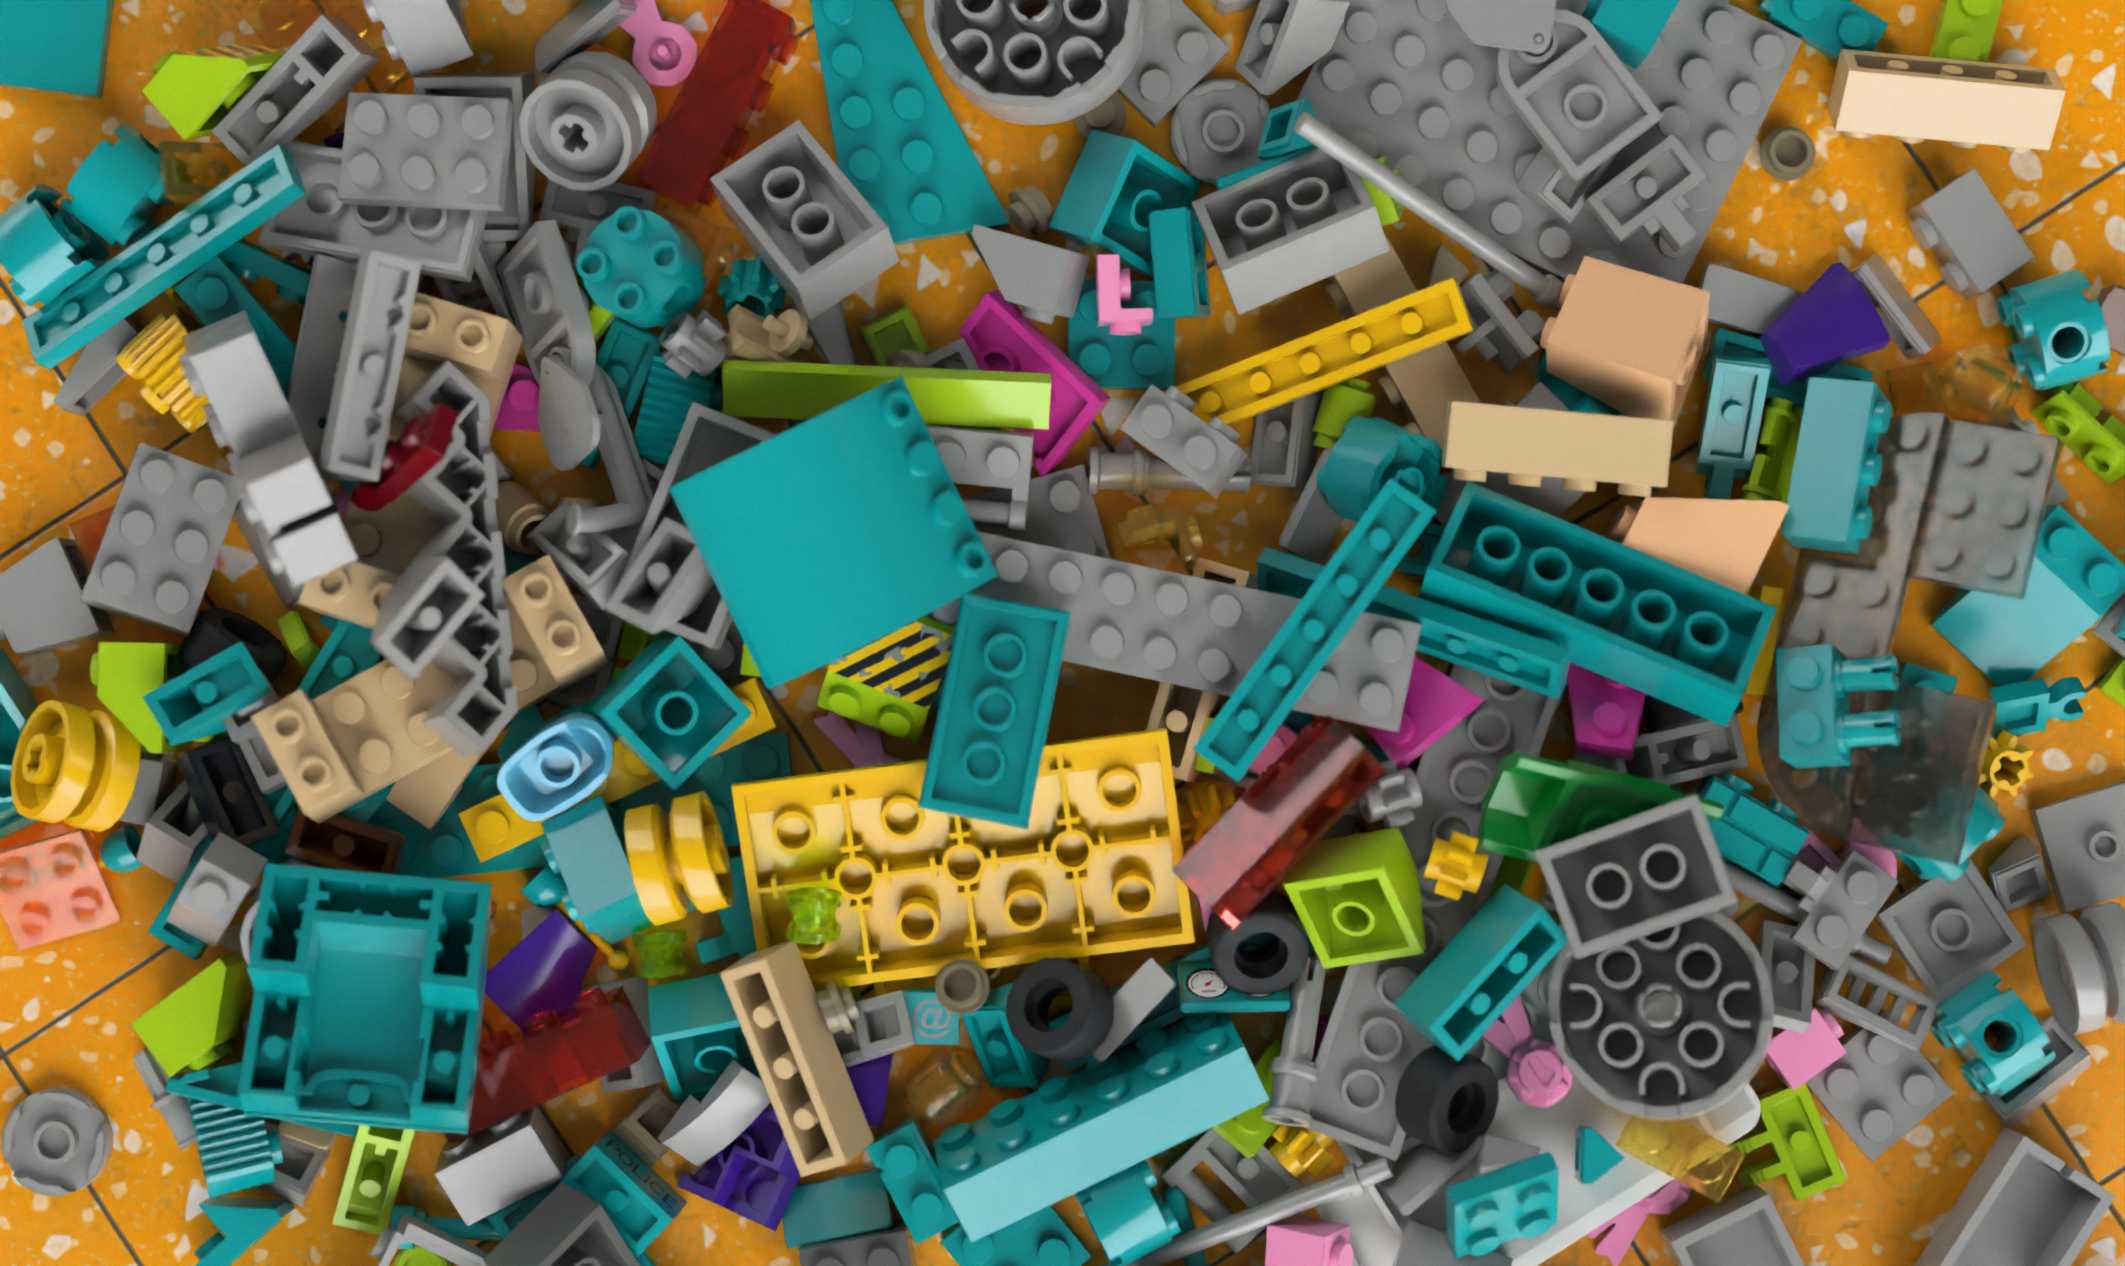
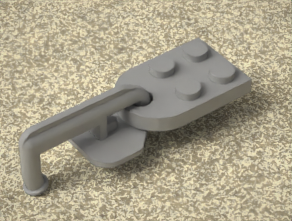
[1445,0,1663,186]
[496,219,654,536]

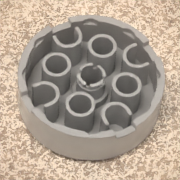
[923,0,1146,125]
[1548,910,1774,1121]

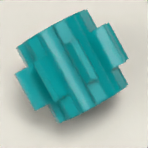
[717,257,786,318]

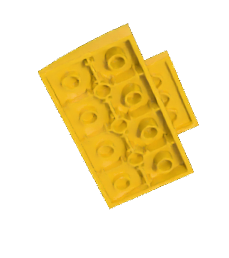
[731,728,1195,1019]

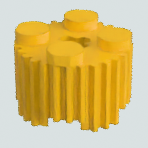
[115,306,210,434]

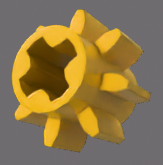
[1962,730,2033,799]
[1177,782,1242,850]
[1423,831,1489,901]
[1269,1124,1335,1179]

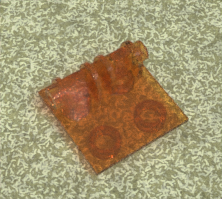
[0,828,122,950]

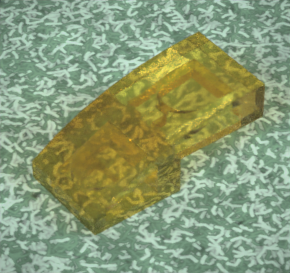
[1615,1115,1745,1203]

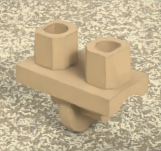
[720,304,814,367]

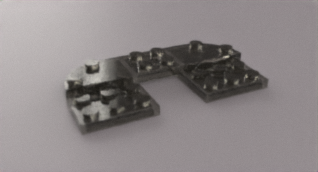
[1757,412,2063,866]

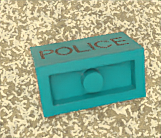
[558,1129,687,1257]

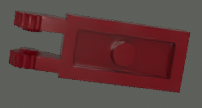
[350,403,459,512]

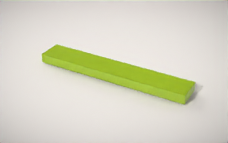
[722,360,1051,430]

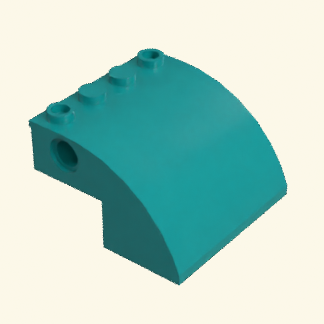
[669,376,998,689]
[237,863,491,1134]

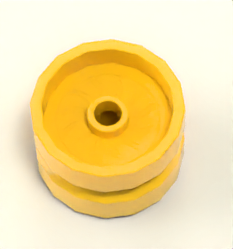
[10,699,141,832]
[624,791,734,926]

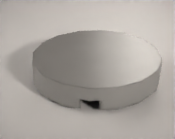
[1170,79,1271,187]
[1,1087,113,1196]

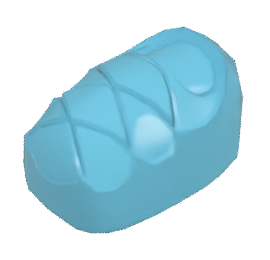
[497,712,614,821]

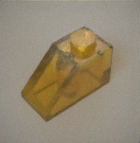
[158,141,245,208]

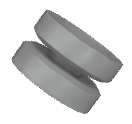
[518,51,658,191]
[2032,902,2125,1036]

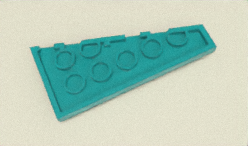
[810,0,1011,246]

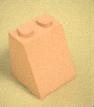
[1540,256,1710,427]
[1604,497,1789,595]

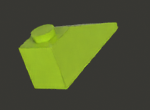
[332,1125,415,1235]

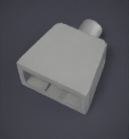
[0,537,115,655]

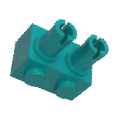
[1776,644,1901,769]

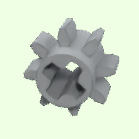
[659,309,728,379]
[1355,759,1422,830]

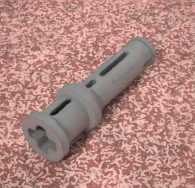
[1087,446,1251,496]
[1262,957,1328,1127]

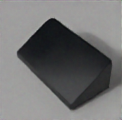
[177,736,280,848]

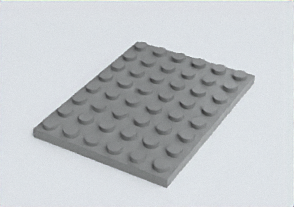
[1296,0,1803,284]

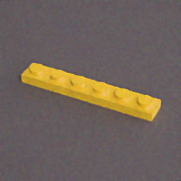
[1163,278,1475,426]
[458,678,778,863]

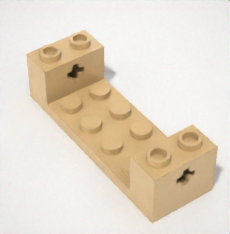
[299,292,523,630]
[251,554,609,824]

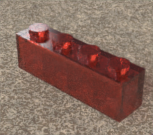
[634,0,800,216]
[1171,715,1386,930]
[444,986,651,1143]

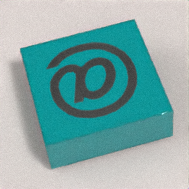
[905,987,960,1045]

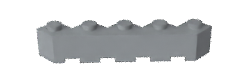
[394,360,518,757]

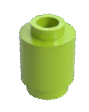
[1312,378,1378,450]

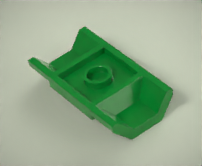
[1478,752,1725,864]

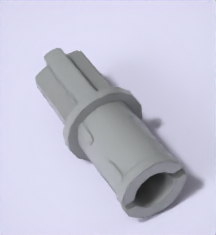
[133,1047,196,1150]

